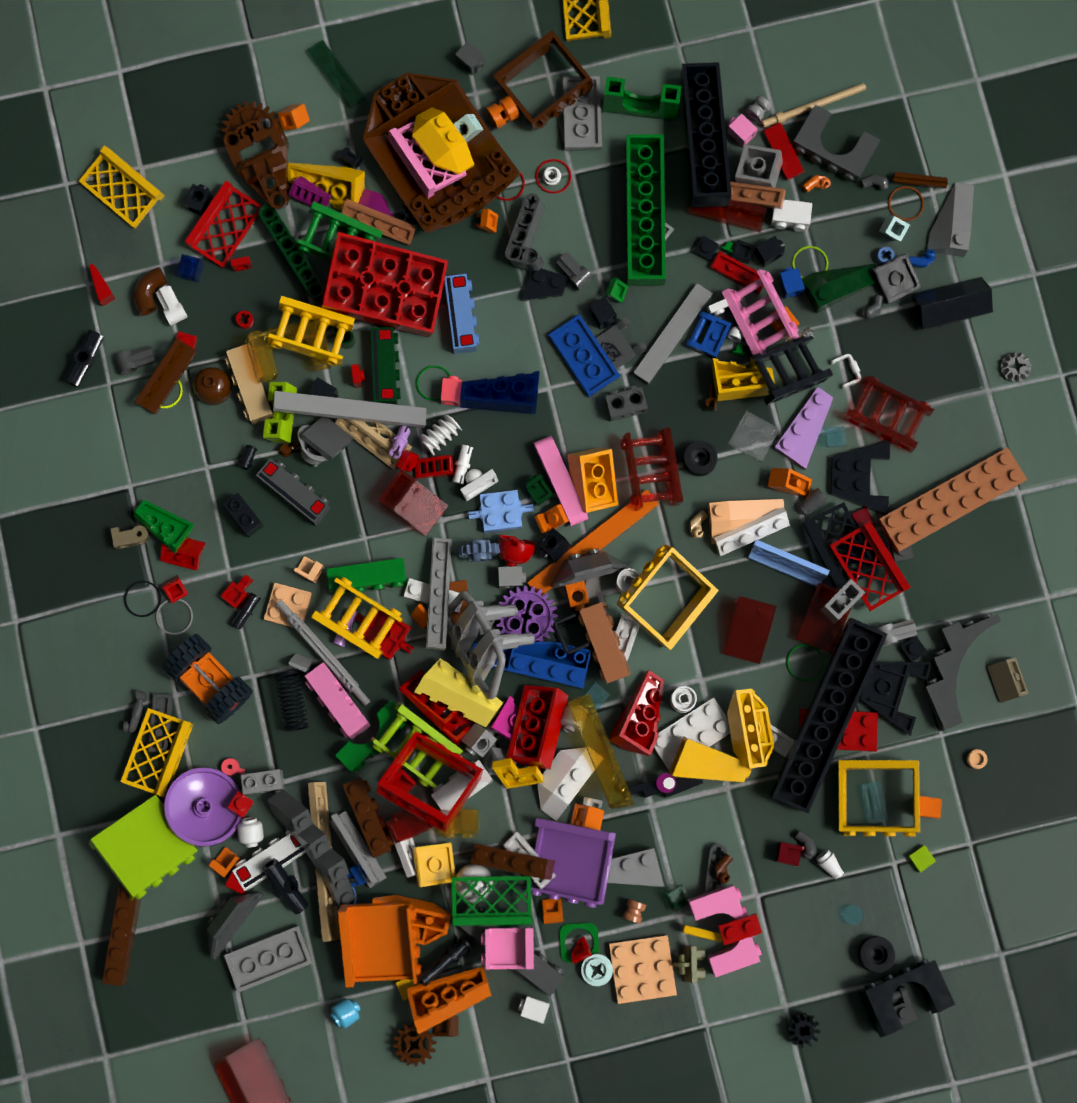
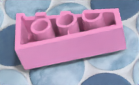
[305,662,371,739]

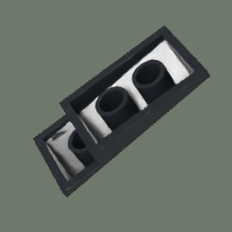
[911,277,993,330]

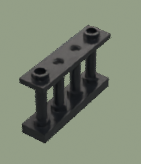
[745,336,833,406]

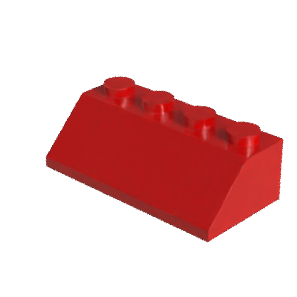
[506,685,568,770]

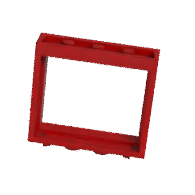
[376,731,483,833]

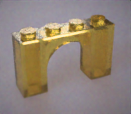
[245,320,332,384]

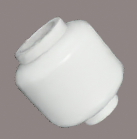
[237,817,264,847]

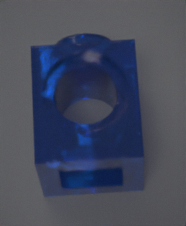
[177,254,204,283]

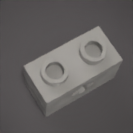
[821,579,865,624]
[241,769,285,795]

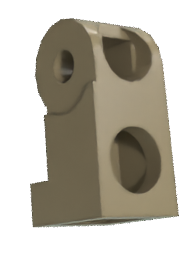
[111,526,150,550]

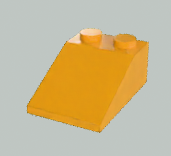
[567,447,618,513]

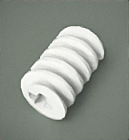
[421,414,462,456]

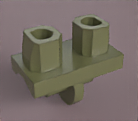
[673,946,706,983]

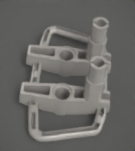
[447,591,534,699]

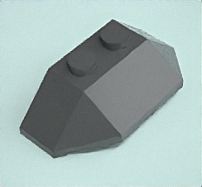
[551,548,628,588]
[207,892,264,960]

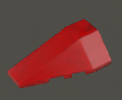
[608,670,664,756]

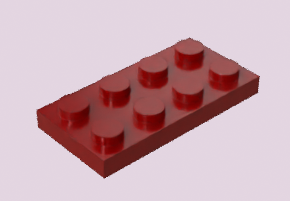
[799,709,878,752]

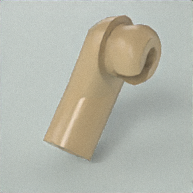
[689,510,708,538]

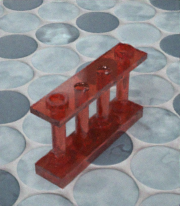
[843,376,934,453]
[620,427,684,511]

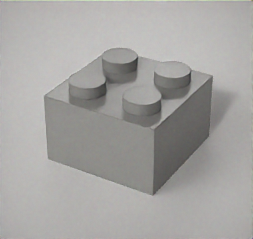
[735,144,783,188]

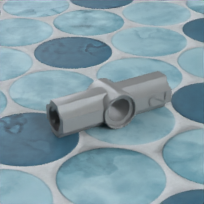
[876,619,917,647]

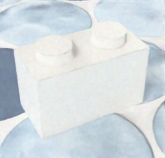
[771,200,812,232]

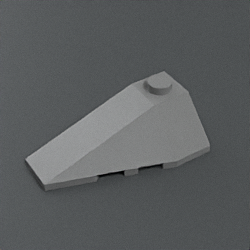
[927,183,974,257]

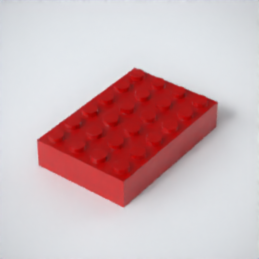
[320,232,448,337]

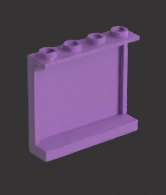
[523,818,616,908]

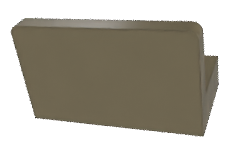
[988,657,1029,703]

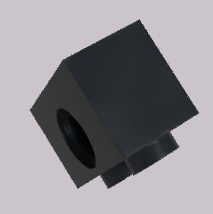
[223,493,264,537]

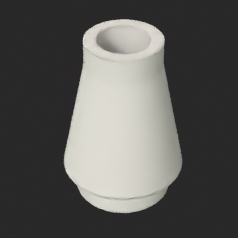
[816,849,844,880]

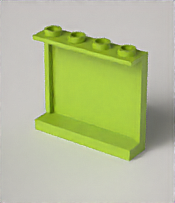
[89,795,198,901]

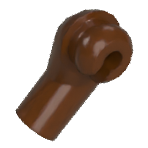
[715,853,733,883]

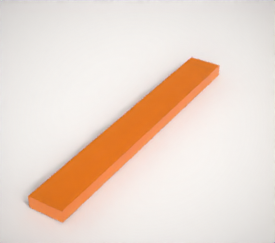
[527,490,659,596]

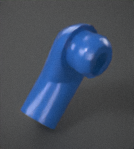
[909,249,936,268]

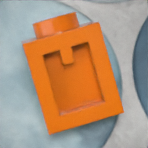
[535,504,569,533]

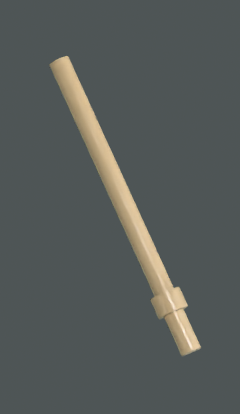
[761,83,866,128]

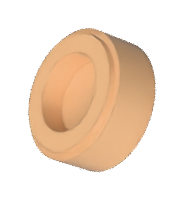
[967,749,987,769]

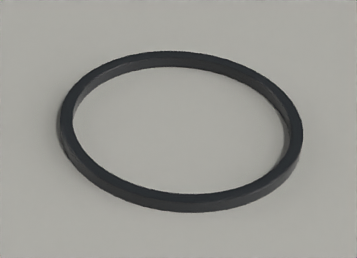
[124,581,161,617]

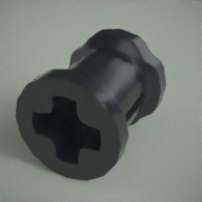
[338,147,363,169]

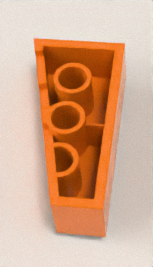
[406,966,492,1034]

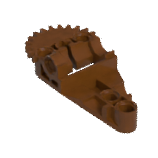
[221,101,290,209]

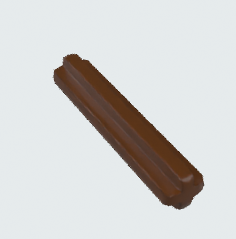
[892,172,948,188]

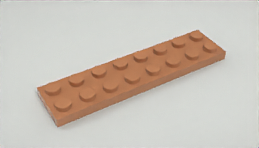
[878,447,1027,553]

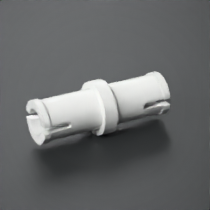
[452,445,473,485]

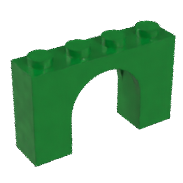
[603,77,681,120]

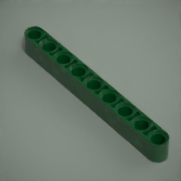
[259,205,355,349]

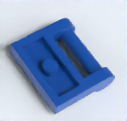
[685,311,731,359]

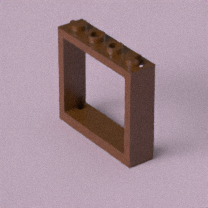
[493,30,594,131]

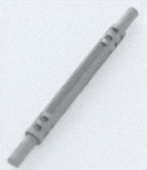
[276,599,370,706]

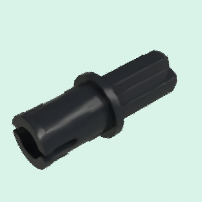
[231,592,261,630]

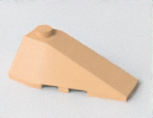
[707,499,784,544]

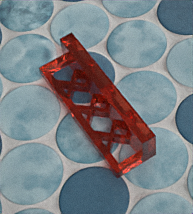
[688,199,767,233]

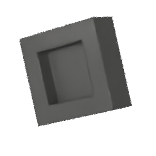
[890,543,914,562]

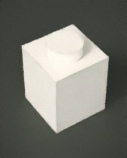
[518,996,550,1023]

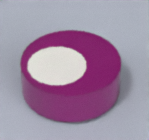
[656,773,676,793]

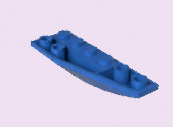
[472,642,592,690]

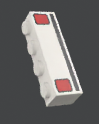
[232,830,306,891]

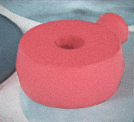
[221,758,245,776]

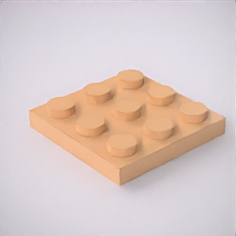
[609,935,677,1004]

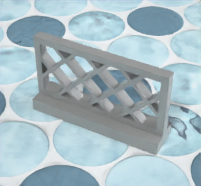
[329,811,387,888]

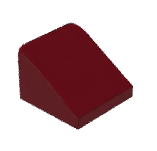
[851,508,875,528]

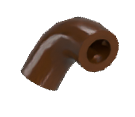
[134,267,168,316]

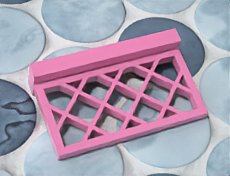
[388,121,467,199]

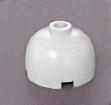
[456,864,493,903]

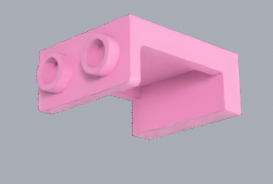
[481,928,534,970]

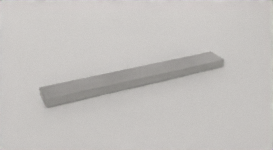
[273,391,426,428]

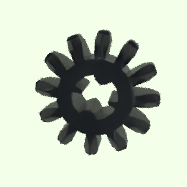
[786,1013,821,1048]

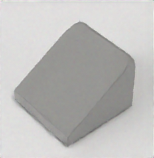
[288,654,313,673]

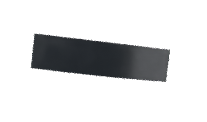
[621,778,703,798]

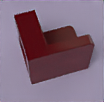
[775,842,804,866]

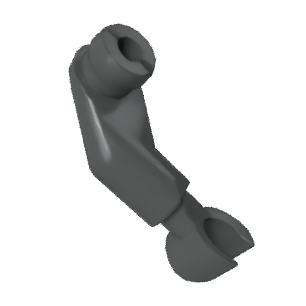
[123,690,147,733]

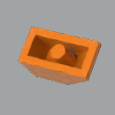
[768,468,812,498]

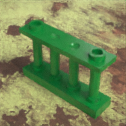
[295,201,383,261]

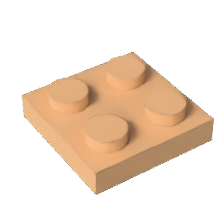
[264,583,312,628]

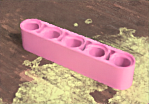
[533,435,588,527]

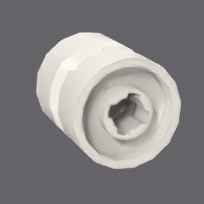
[616,568,640,594]
[670,686,697,713]

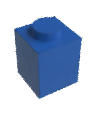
[778,267,805,299]

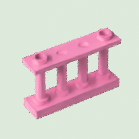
[722,270,799,356]

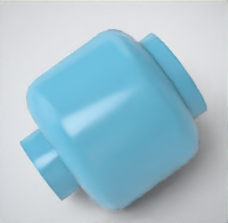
[330,998,360,1029]

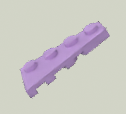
[774,387,833,470]

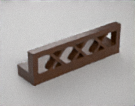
[135,338,198,414]

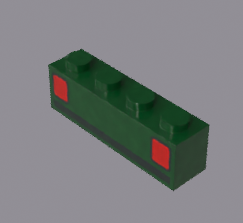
[371,327,401,405]

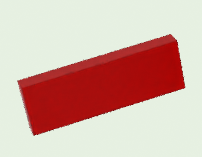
[764,122,805,181]
[710,251,764,294]

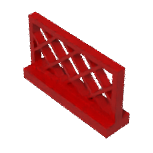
[185,181,262,268]
[830,521,911,612]

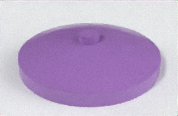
[164,768,241,847]

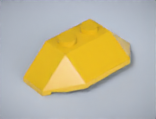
[412,107,474,175]
[727,689,774,769]

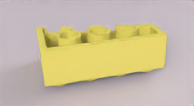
[414,658,503,727]

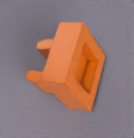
[476,209,498,233]

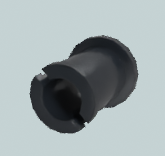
[238,445,258,470]

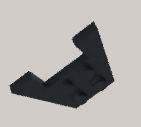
[831,441,890,515]
[859,662,933,736]

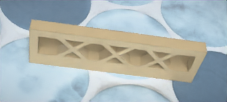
[335,418,412,470]

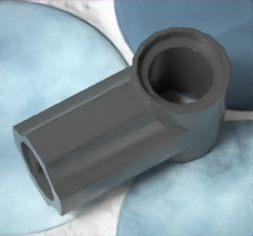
[556,252,593,291]
[115,346,156,375]

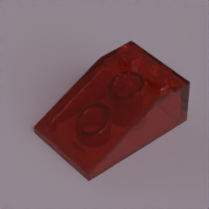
[722,596,777,664]
[386,809,461,844]

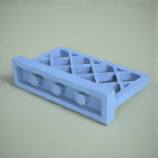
[748,540,830,588]

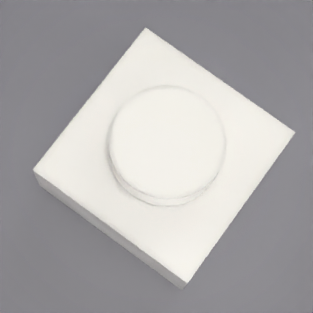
[706,299,728,316]

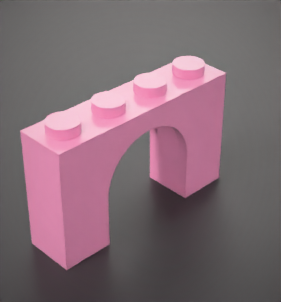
[687,884,761,977]

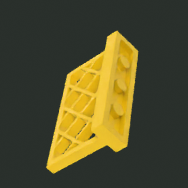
[563,0,611,41]
[79,145,165,228]
[121,708,194,797]

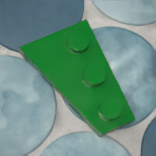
[134,500,195,553]

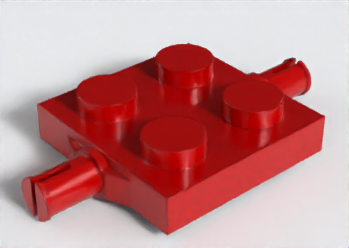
[355,609,414,660]

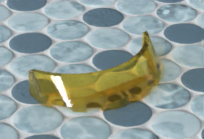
[568,694,635,809]

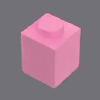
[727,114,757,148]

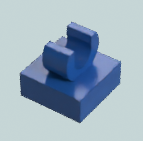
[347,863,370,887]

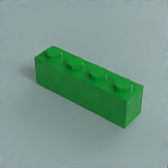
[327,558,407,596]

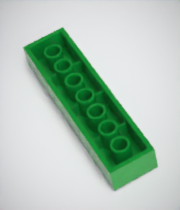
[625,134,666,286]

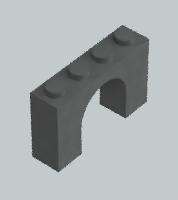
[792,104,880,183]

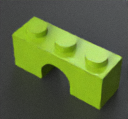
[263,382,297,443]

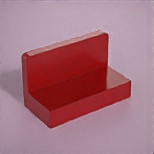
[160,538,205,571]

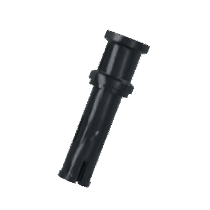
[418,937,472,987]

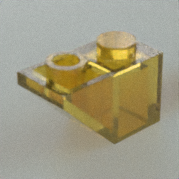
[439,810,479,838]

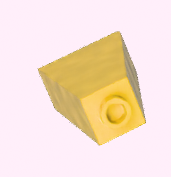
[669,736,751,782]

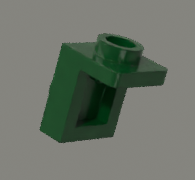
[525,474,554,506]

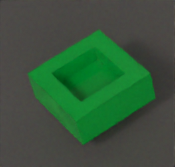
[605,278,629,303]

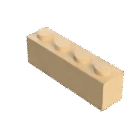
[225,344,273,425]

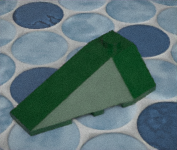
[802,264,877,314]

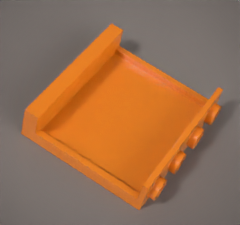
[338,901,422,987]

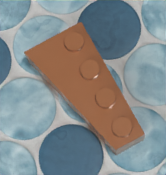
[579,602,631,684]

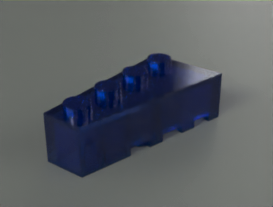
[460,371,540,414]

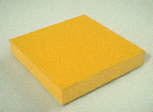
[413,843,456,887]

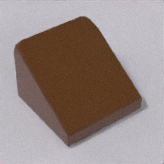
[434,1015,459,1037]

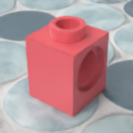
[441,376,462,406]

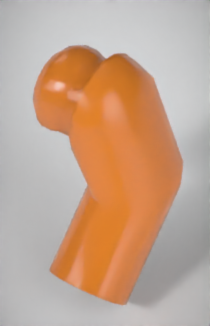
[802,175,831,193]

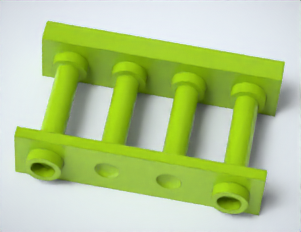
[370,702,463,788]

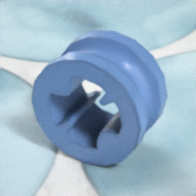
[876,247,895,265]

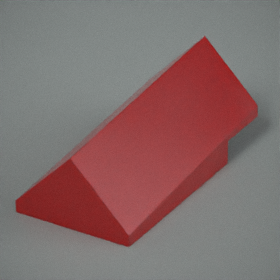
[399,670,475,746]

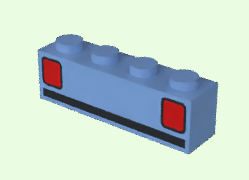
[445,274,480,354]

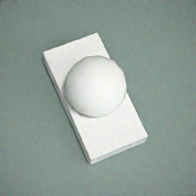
[460,469,498,501]

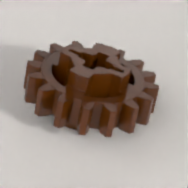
[393,1022,437,1067]

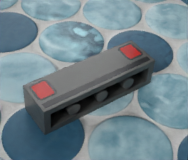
[256,458,331,526]

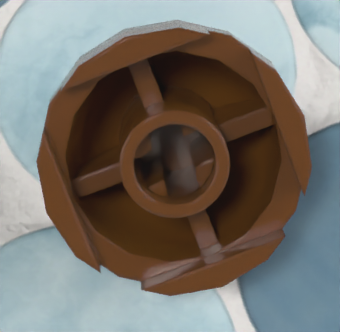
[193,367,232,406]

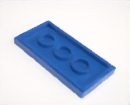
[548,314,621,397]

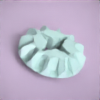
[581,954,613,986]

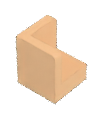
[293,557,325,584]

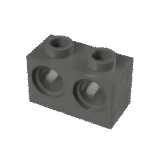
[605,386,648,422]

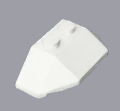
[537,747,603,821]

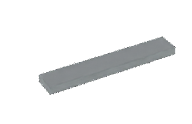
[633,283,713,385]
[425,537,452,650]

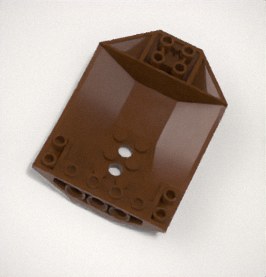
[363,72,520,233]

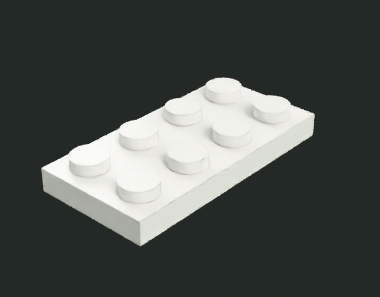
[654,698,730,771]

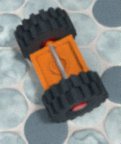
[162,634,253,725]

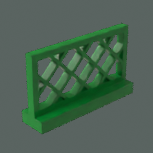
[451,876,533,926]

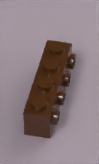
[343,777,394,858]

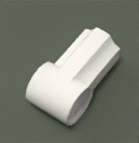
[156,286,188,326]

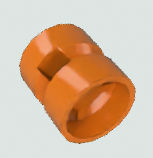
[485,95,520,129]

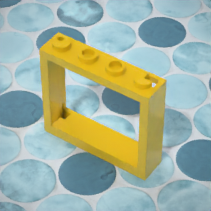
[616,544,719,650]
[839,760,920,837]

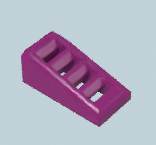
[289,176,331,207]

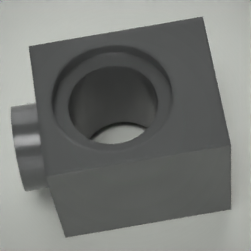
[455,41,484,75]

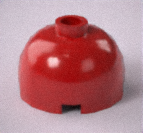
[497,535,536,567]

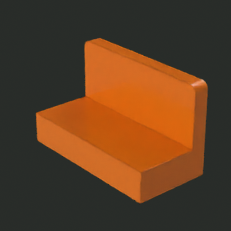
[571,803,604,830]

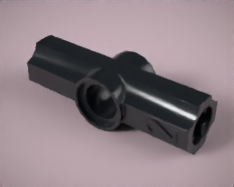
[63,330,105,387]
[262,858,308,915]

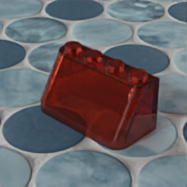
[214,1038,293,1103]

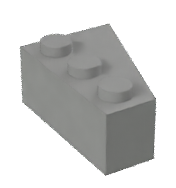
[607,848,664,887]

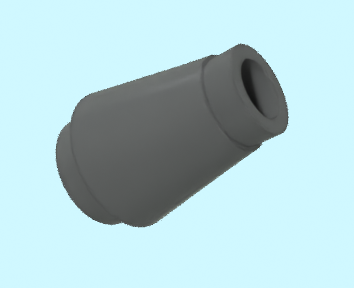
[799,488,827,515]

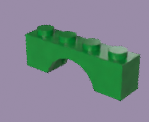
[335,700,408,773]

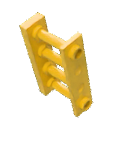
[268,296,355,366]
[311,577,404,659]

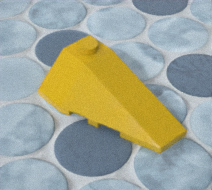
[288,163,365,211]

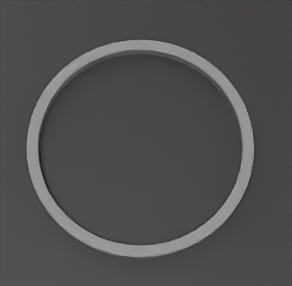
[156,599,193,635]

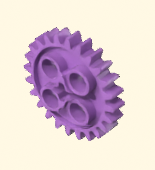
[496,586,558,642]

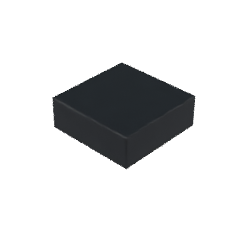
[731,239,755,264]

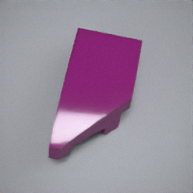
[359,189,393,217]

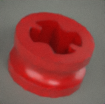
[236,310,254,329]

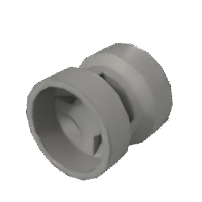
[746,95,772,122]

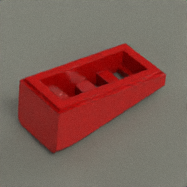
[89,264,115,306]
[415,455,454,479]

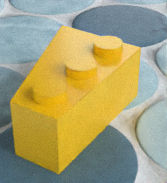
[711,358,775,402]

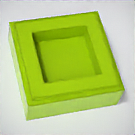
[908,845,936,873]

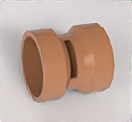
[622,899,646,924]

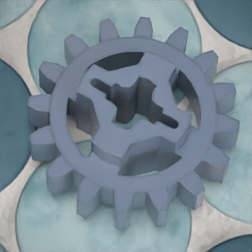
[458,540,500,562]

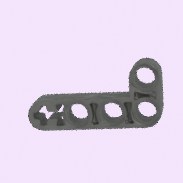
[505,193,545,271]

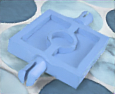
[468,490,534,533]

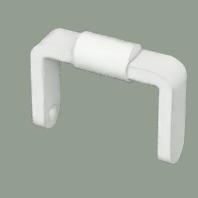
[830,354,861,389]

